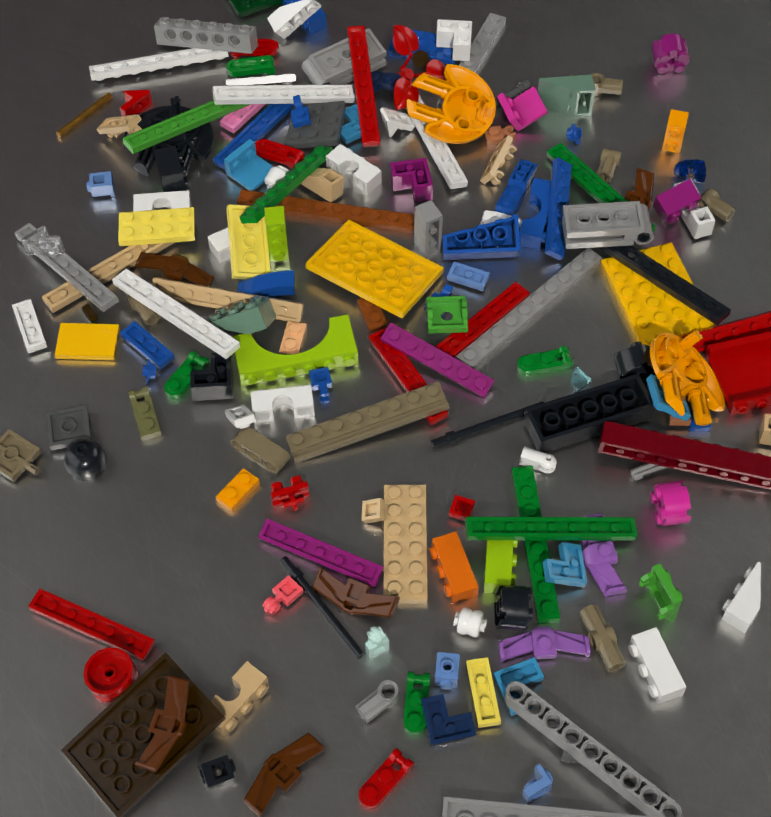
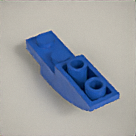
[495,159,538,216]

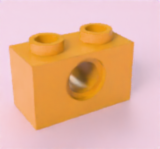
[662,109,689,153]

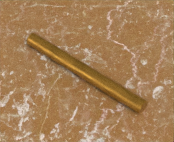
[56,92,113,138]

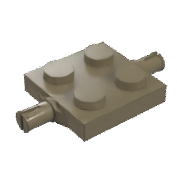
[0,429,41,482]

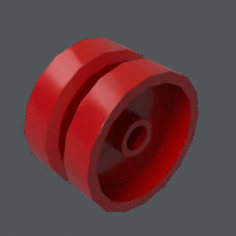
[83,647,140,706]

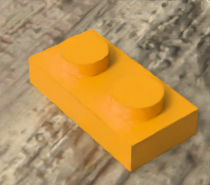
[216,468,260,512]

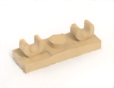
[96,114,142,138]
[480,135,517,186]

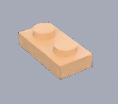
[279,321,307,355]

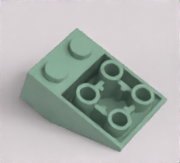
[537,74,595,116]
[208,295,276,334]

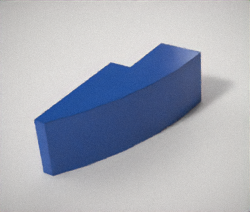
[237,270,295,298]

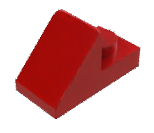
[120,90,153,116]

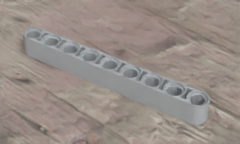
[505,681,682,817]

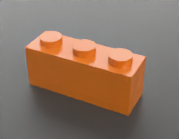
[429,531,479,604]

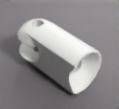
[519,446,557,473]

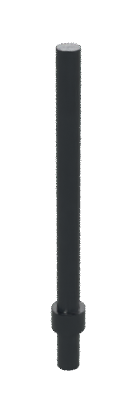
[431,401,544,448]
[280,556,365,659]

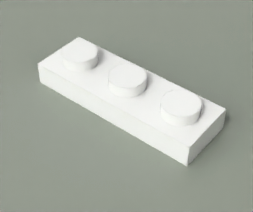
[12,299,47,353]

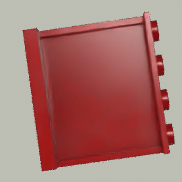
[704,331,771,415]

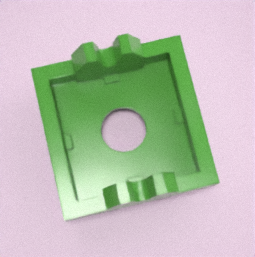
[426,296,468,334]
[639,563,683,622]

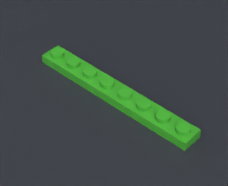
[123,100,251,154]

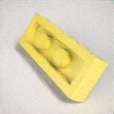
[466,657,501,728]

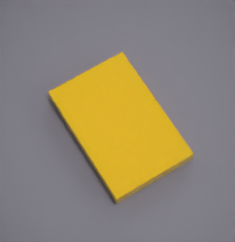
[55,323,120,360]

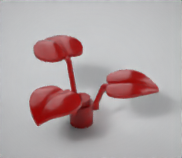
[393,25,446,110]

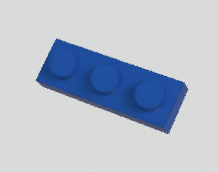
[120,321,175,370]

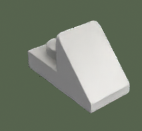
[380,107,415,138]

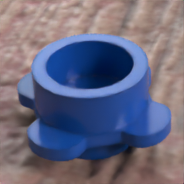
[566,124,582,145]
[142,359,156,383]

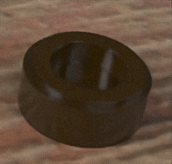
[412,50,430,69]
[81,303,98,323]

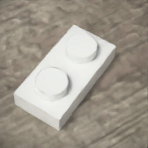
[225,404,256,429]

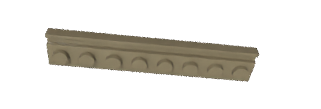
[285,381,450,464]

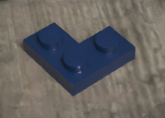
[354,71,401,97]
[420,694,476,745]

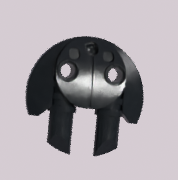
[123,96,214,177]

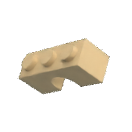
[211,661,269,736]

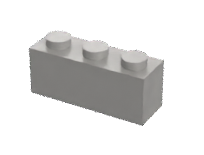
[414,200,443,259]

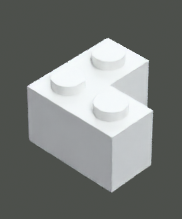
[436,19,472,61]

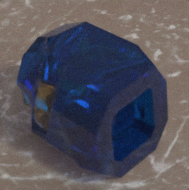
[674,159,706,183]

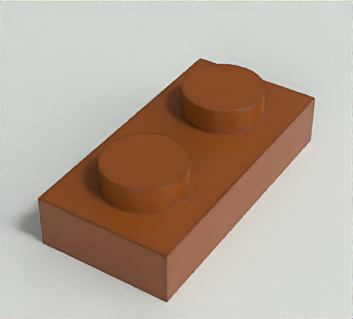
[357,298,388,333]

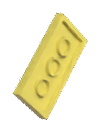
[226,204,271,279]
[118,207,195,246]

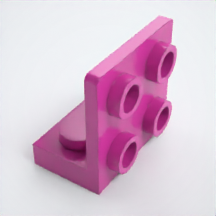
[497,86,548,132]

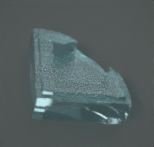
[571,367,592,393]

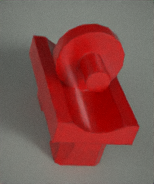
[270,475,310,512]

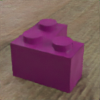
[390,158,433,203]
[653,179,701,225]

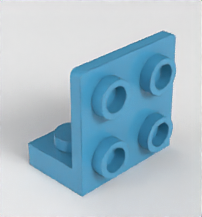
[224,139,273,191]

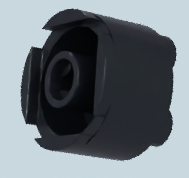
[614,342,656,385]
[494,585,533,631]

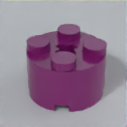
[651,33,690,74]

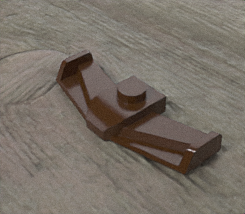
[624,168,655,211]
[136,252,214,287]
[312,567,400,618]
[135,674,189,772]
[243,732,326,817]

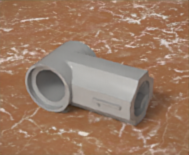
[355,680,399,723]

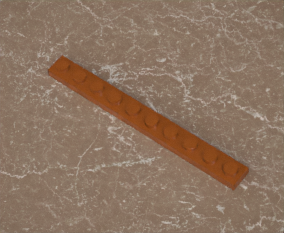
[237,189,414,234]

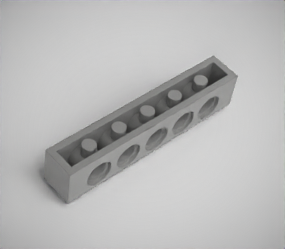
[154,17,258,54]

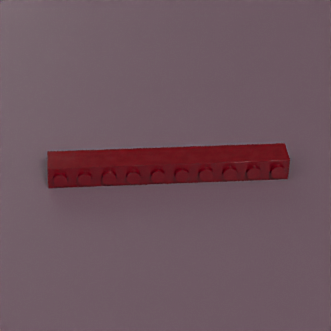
[598,421,771,490]

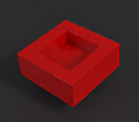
[449,495,476,521]

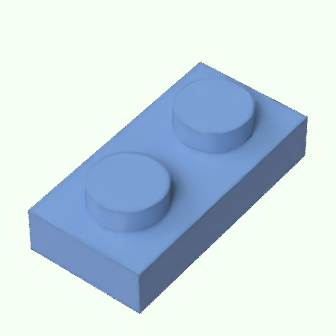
[447,261,490,291]

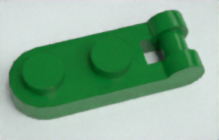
[226,55,276,77]
[517,346,574,376]
[164,350,210,399]
[403,671,431,736]

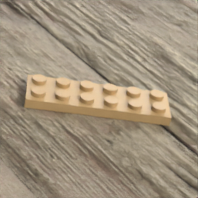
[384,485,428,604]

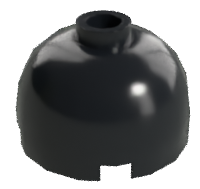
[64,439,107,481]

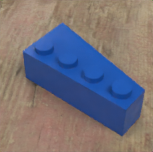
[442,214,520,260]

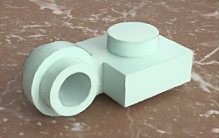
[365,626,389,659]

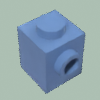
[435,652,460,690]

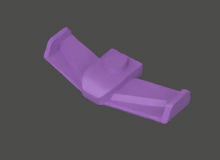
[582,513,627,597]
[498,626,591,662]

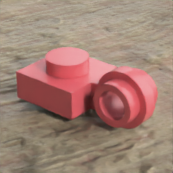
[263,575,304,615]

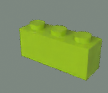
[264,206,289,262]
[484,540,518,593]

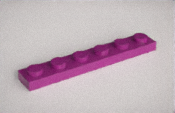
[381,322,494,399]
[258,518,384,588]

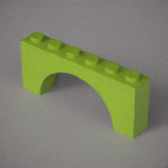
[232,314,358,386]

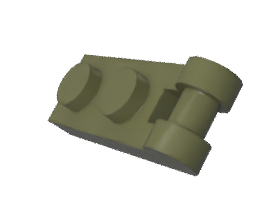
[128,386,162,441]

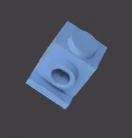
[86,171,115,197]

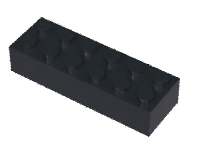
[523,374,655,453]

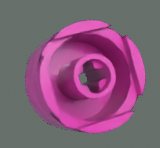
[650,480,691,526]

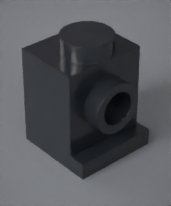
[197,755,236,789]

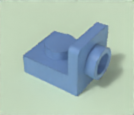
[522,764,553,805]

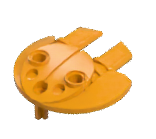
[406,64,496,144]
[650,330,725,426]

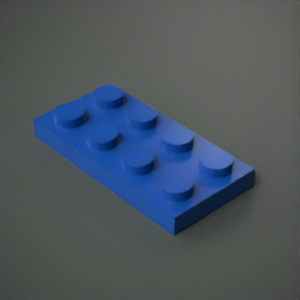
[388,29,456,65]

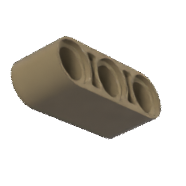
[231,427,290,474]

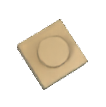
[362,498,385,524]

